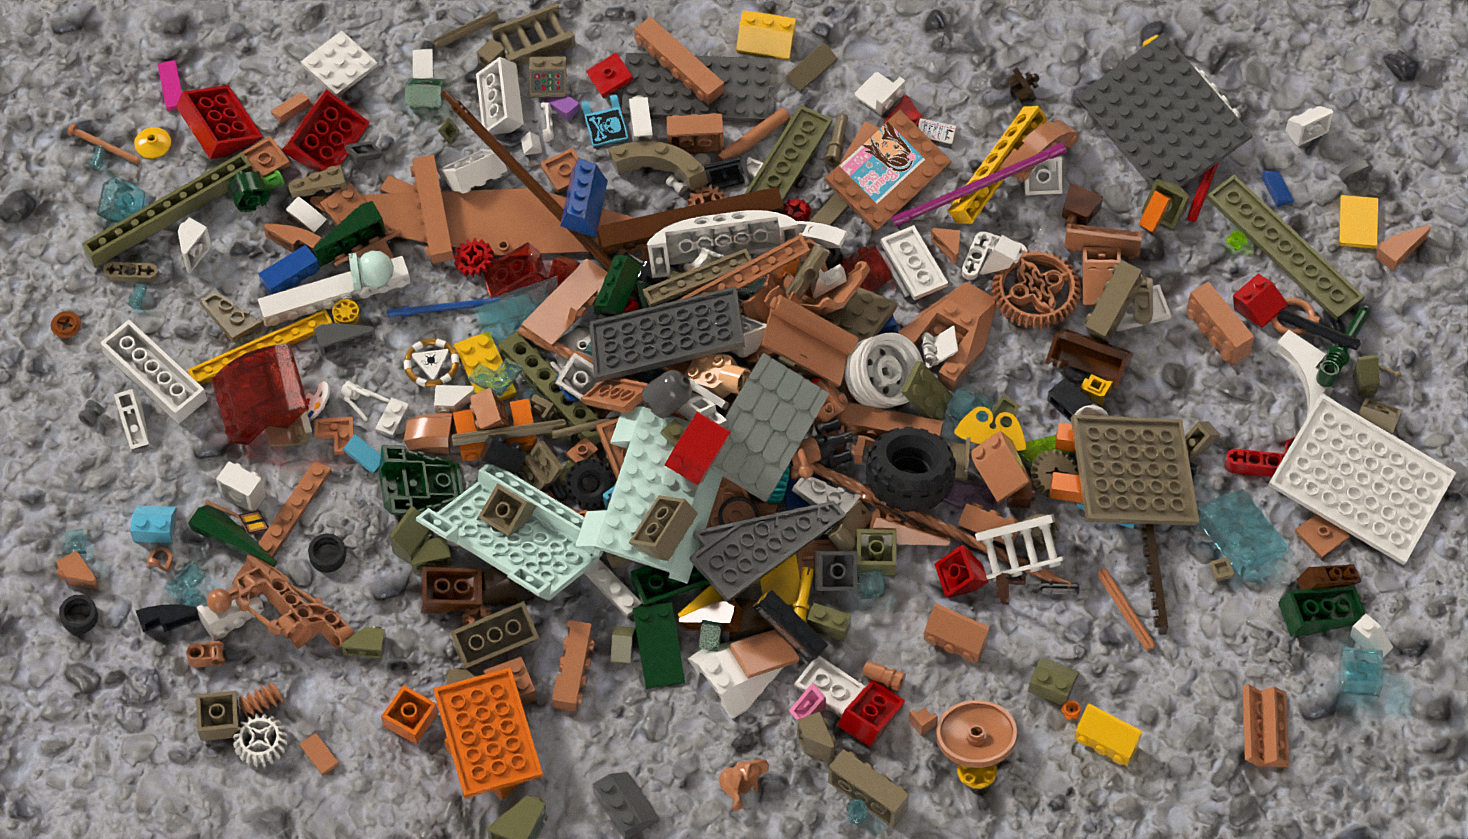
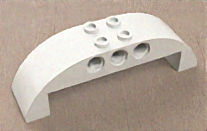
[647,210,802,278]

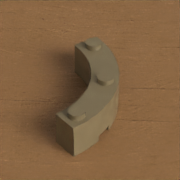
[608,141,708,191]

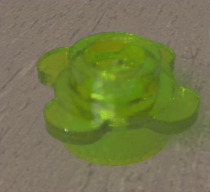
[1225,230,1248,250]

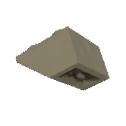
[797,712,837,764]

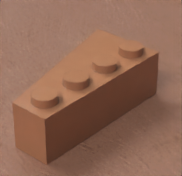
[552,620,596,712]

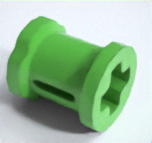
[263,170,285,192]

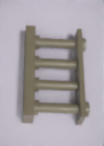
[491,3,576,68]

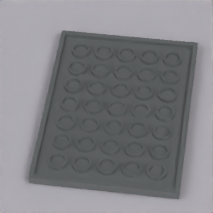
[1076,32,1253,189]

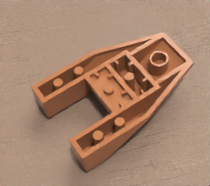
[898,282,996,392]

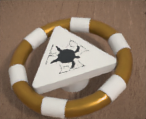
[403,338,459,387]

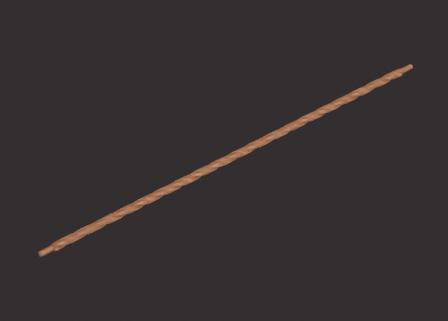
[517,327,1072,587]

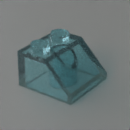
[97,176,146,223]

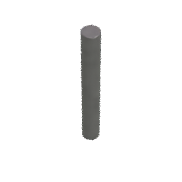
[879,252,911,300]

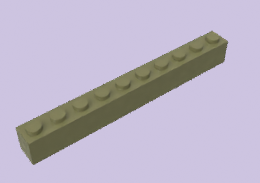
[82,152,253,268]

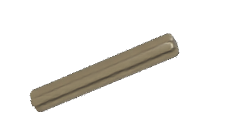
[433,11,499,49]

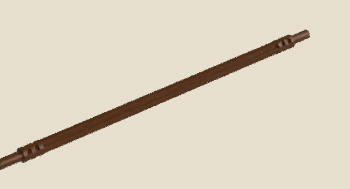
[440,89,644,300]

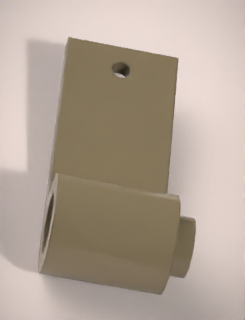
[827,500,872,551]

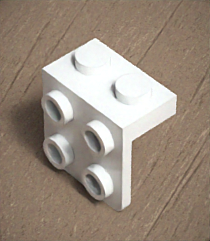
[855,72,905,116]

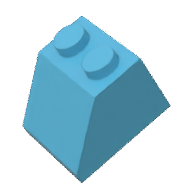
[130,505,177,543]

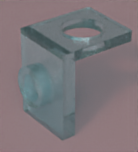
[961,391,995,422]
[63,529,87,555]

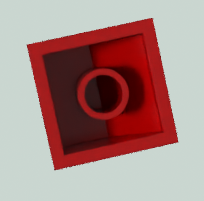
[1233,273,1288,328]

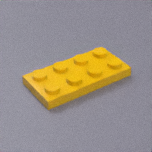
[454,331,517,401]

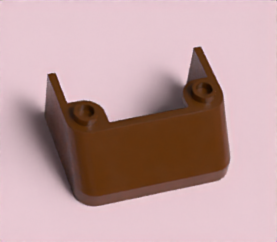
[1045,329,1134,389]

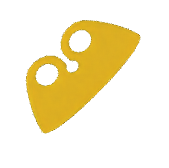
[954,406,1026,451]

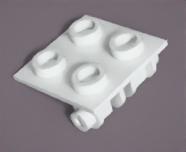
[921,326,958,369]

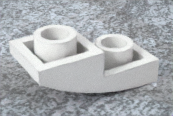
[286,196,327,233]

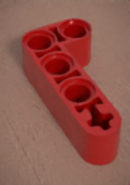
[1224,438,1295,477]

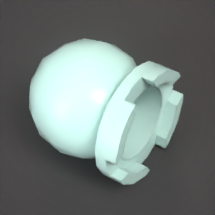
[349,250,394,291]

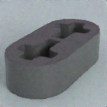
[1338,159,1373,184]

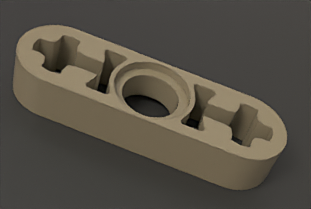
[103,262,159,283]

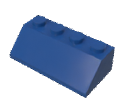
[560,158,608,238]

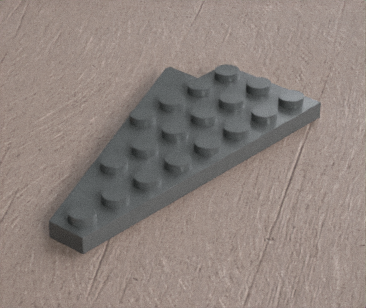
[689,501,846,603]

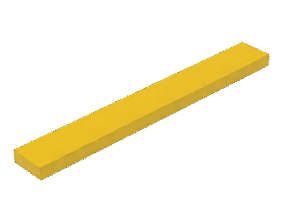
[187,309,333,385]

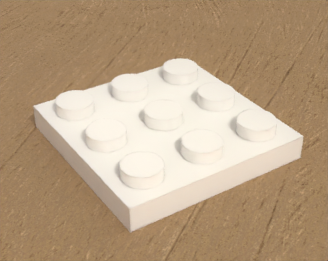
[301,30,378,98]

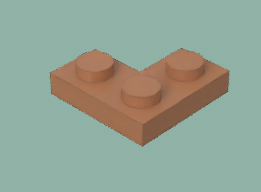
[314,417,354,455]

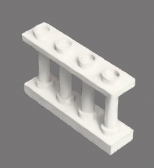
[975,514,1065,582]

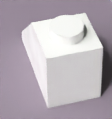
[434,385,475,414]
[1350,614,1393,661]

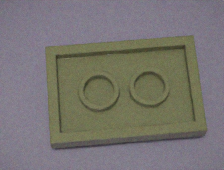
[901,361,953,421]

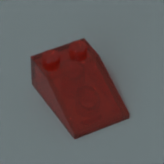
[482,242,549,298]

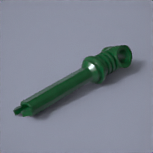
[1316,305,1370,387]

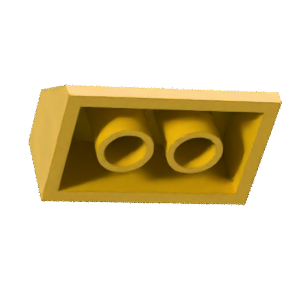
[736,10,796,60]
[1074,703,1142,767]

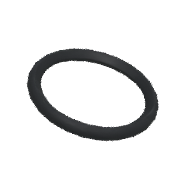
[718,497,759,525]

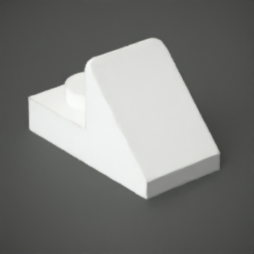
[810,264,847,299]

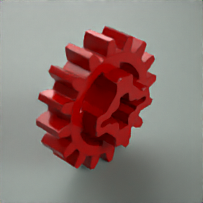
[453,238,495,278]

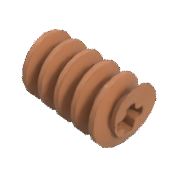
[239,682,284,721]

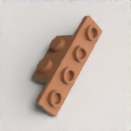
[332,228,402,266]

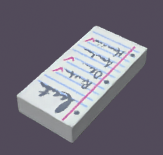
[918,118,956,144]

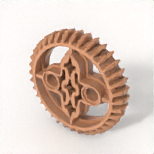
[992,249,1081,330]

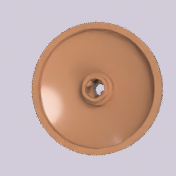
[936,700,1017,768]

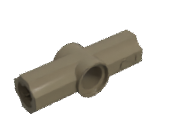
[786,244,831,300]

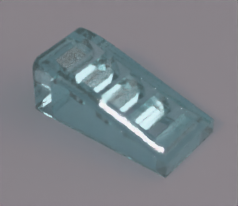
[164,561,207,596]

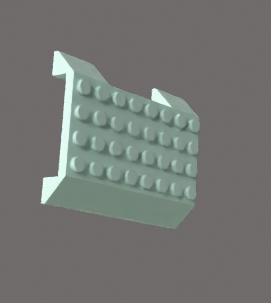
[575,407,723,584]
[416,463,604,600]

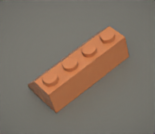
[1064,223,1142,259]

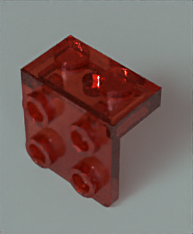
[840,245,892,292]

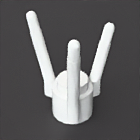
[341,381,390,421]

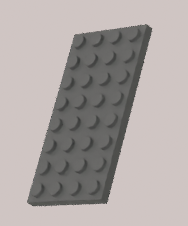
[621,53,771,123]
[589,286,745,383]

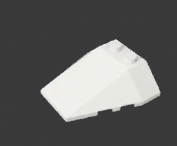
[688,633,784,720]

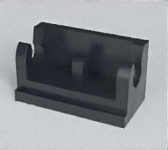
[703,157,745,189]

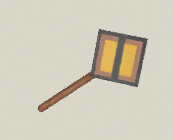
[205,500,269,535]

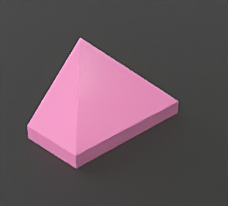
[789,683,826,720]

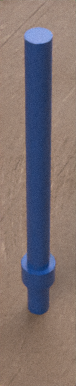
[387,297,500,317]

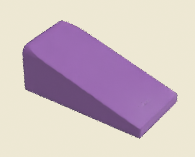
[542,95,580,121]

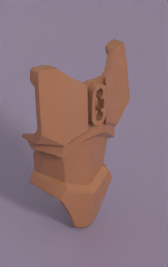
[741,239,870,365]

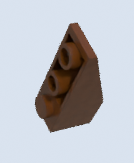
[1296,564,1361,590]

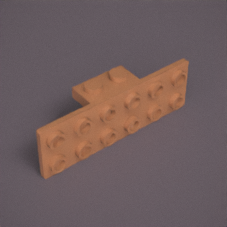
[521,259,608,346]

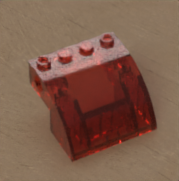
[212,344,309,445]

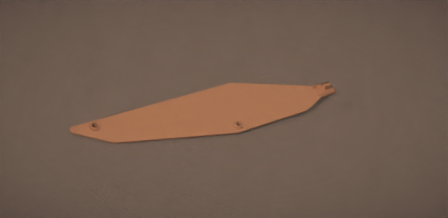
[310,188,634,256]

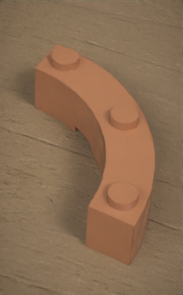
[1000,120,1081,183]

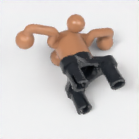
[789,418,853,481]

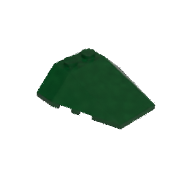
[379,445,463,515]

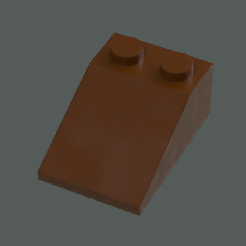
[421,567,482,613]

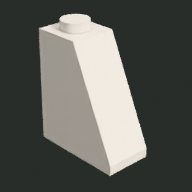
[629,96,653,142]

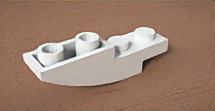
[797,221,848,249]
[677,393,728,428]

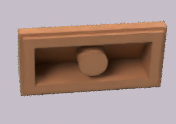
[270,92,311,124]

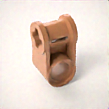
[186,641,226,668]

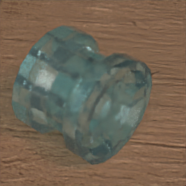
[846,799,867,824]

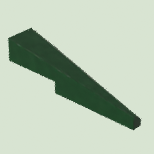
[188,503,277,567]

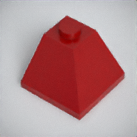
[934,545,989,598]

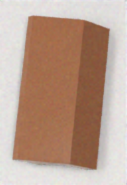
[1242,684,1289,767]

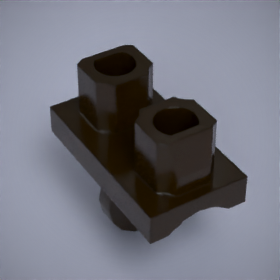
[1007,67,1040,103]

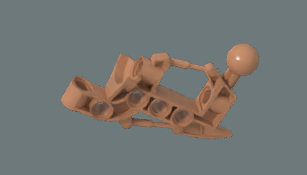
[207,555,355,649]

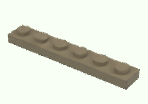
[643,248,752,307]

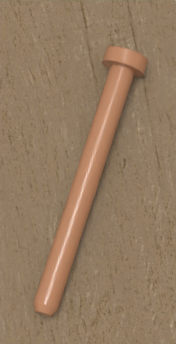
[67,123,141,164]

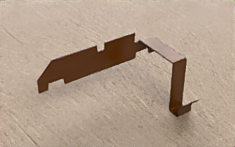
[996,573,1026,605]

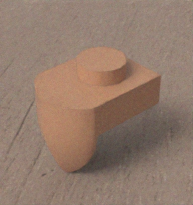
[851,435,876,465]

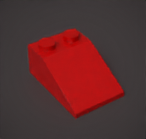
[665,412,731,485]
[838,680,905,747]

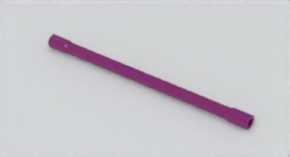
[892,142,1067,227]

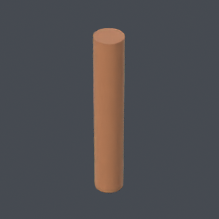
[716,107,791,162]

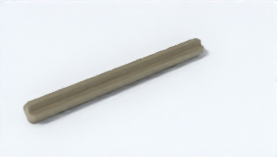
[452,419,567,446]

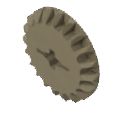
[1030,449,1079,498]

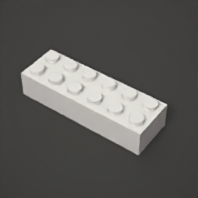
[100,320,207,424]

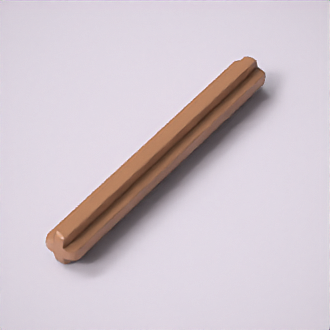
[1097,568,1155,651]

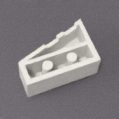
[197,595,264,641]

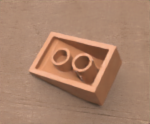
[970,431,1030,503]

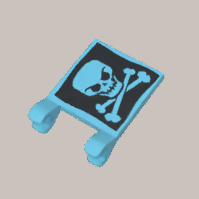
[582,95,629,147]

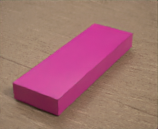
[158,60,182,111]

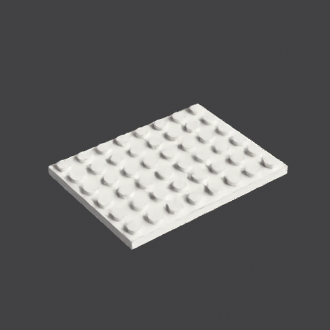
[1268,394,1456,565]

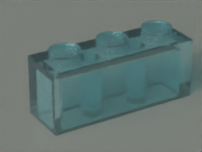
[473,293,534,333]

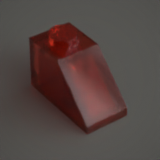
[544,256,580,296]

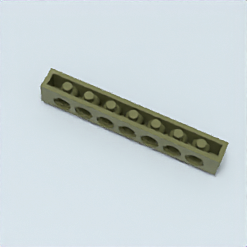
[499,331,604,452]

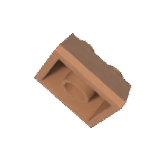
[470,388,512,431]

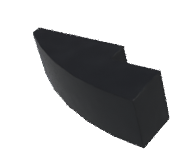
[135,604,200,632]

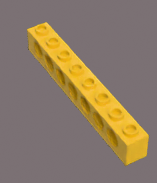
[947,106,1048,224]

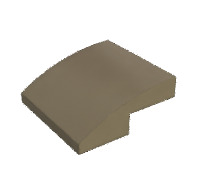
[519,441,564,492]

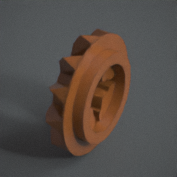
[51,311,81,339]

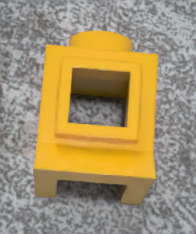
[1081,374,1113,406]

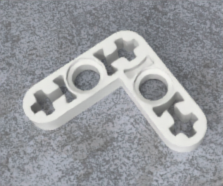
[962,232,1027,280]

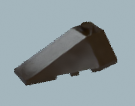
[482,566,535,606]

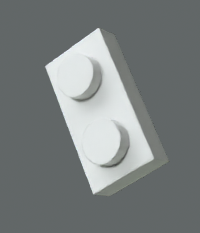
[375,398,409,438]

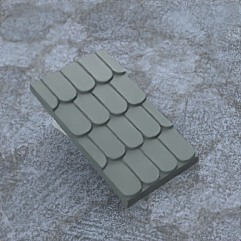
[711,353,829,502]

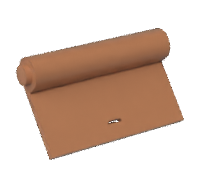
[762,295,858,387]

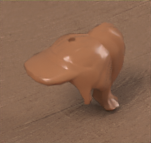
[719,759,769,811]

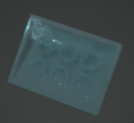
[1198,489,1289,577]

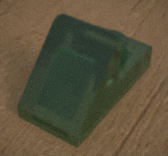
[699,619,723,652]

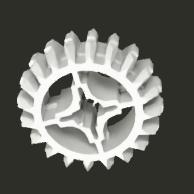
[233,714,288,768]

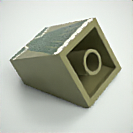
[487,796,547,839]

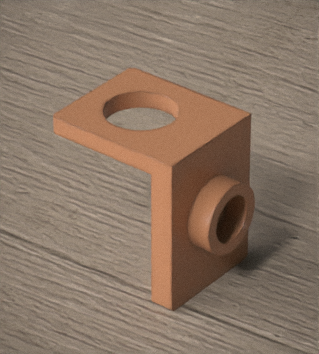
[566,437,600,463]

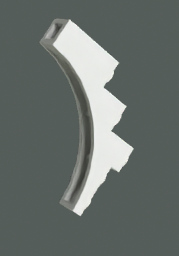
[1275,330,1339,419]

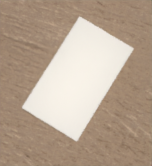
[413,49,433,79]

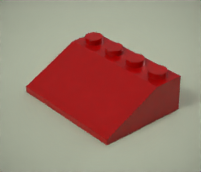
[176,85,263,159]
[281,89,370,172]

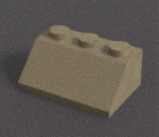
[629,495,698,561]

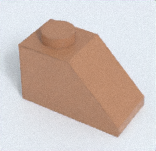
[56,550,99,589]

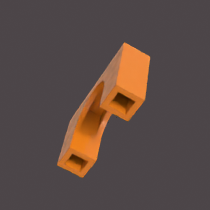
[453,398,537,461]
[1049,423,1083,503]

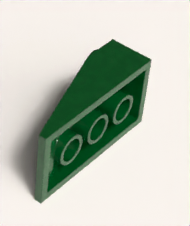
[313,201,386,267]
[1278,586,1365,637]
[633,602,685,689]

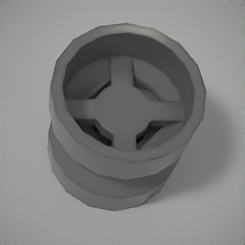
[78,400,104,427]

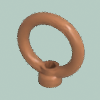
[1271,298,1321,336]

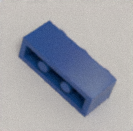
[258,245,320,295]

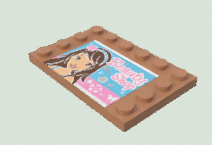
[824,110,952,232]

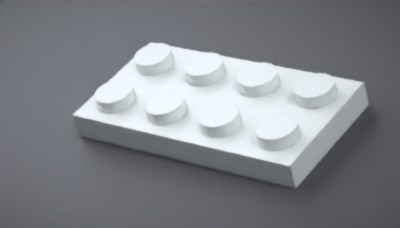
[880,225,948,301]

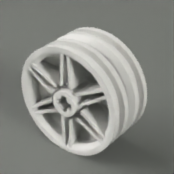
[844,333,923,409]

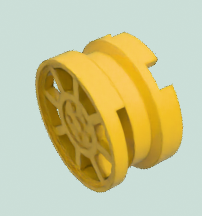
[332,299,360,325]

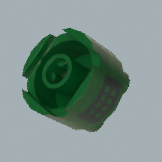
[227,171,271,212]

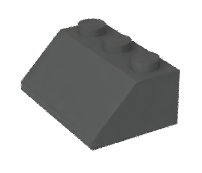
[593,772,660,839]

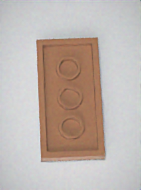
[581,378,648,414]

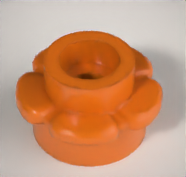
[1061,700,1081,719]

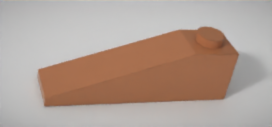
[869,505,950,545]

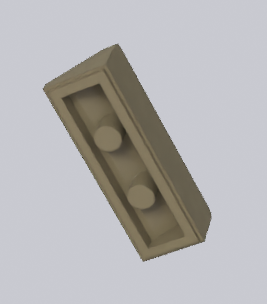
[787,43,837,92]

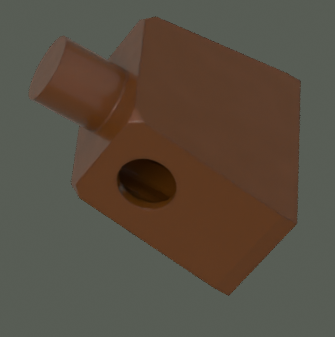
[1062,183,1103,227]

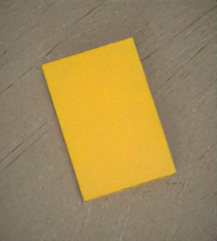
[1339,195,1378,249]

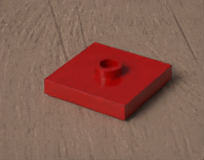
[586,52,634,98]

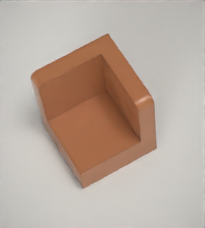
[909,708,938,736]

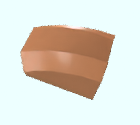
[404,413,454,455]

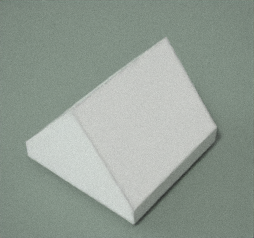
[521,131,542,156]

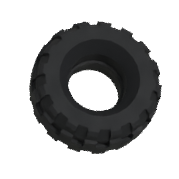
[865,427,956,512]

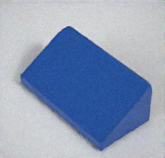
[1262,171,1294,207]

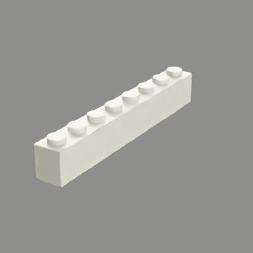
[258,256,410,327]

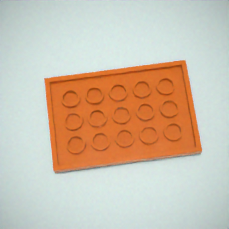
[433,667,543,799]

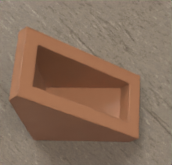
[931,228,961,265]

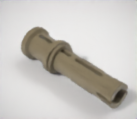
[824,113,848,166]

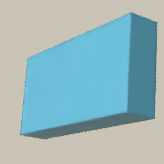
[342,434,381,474]

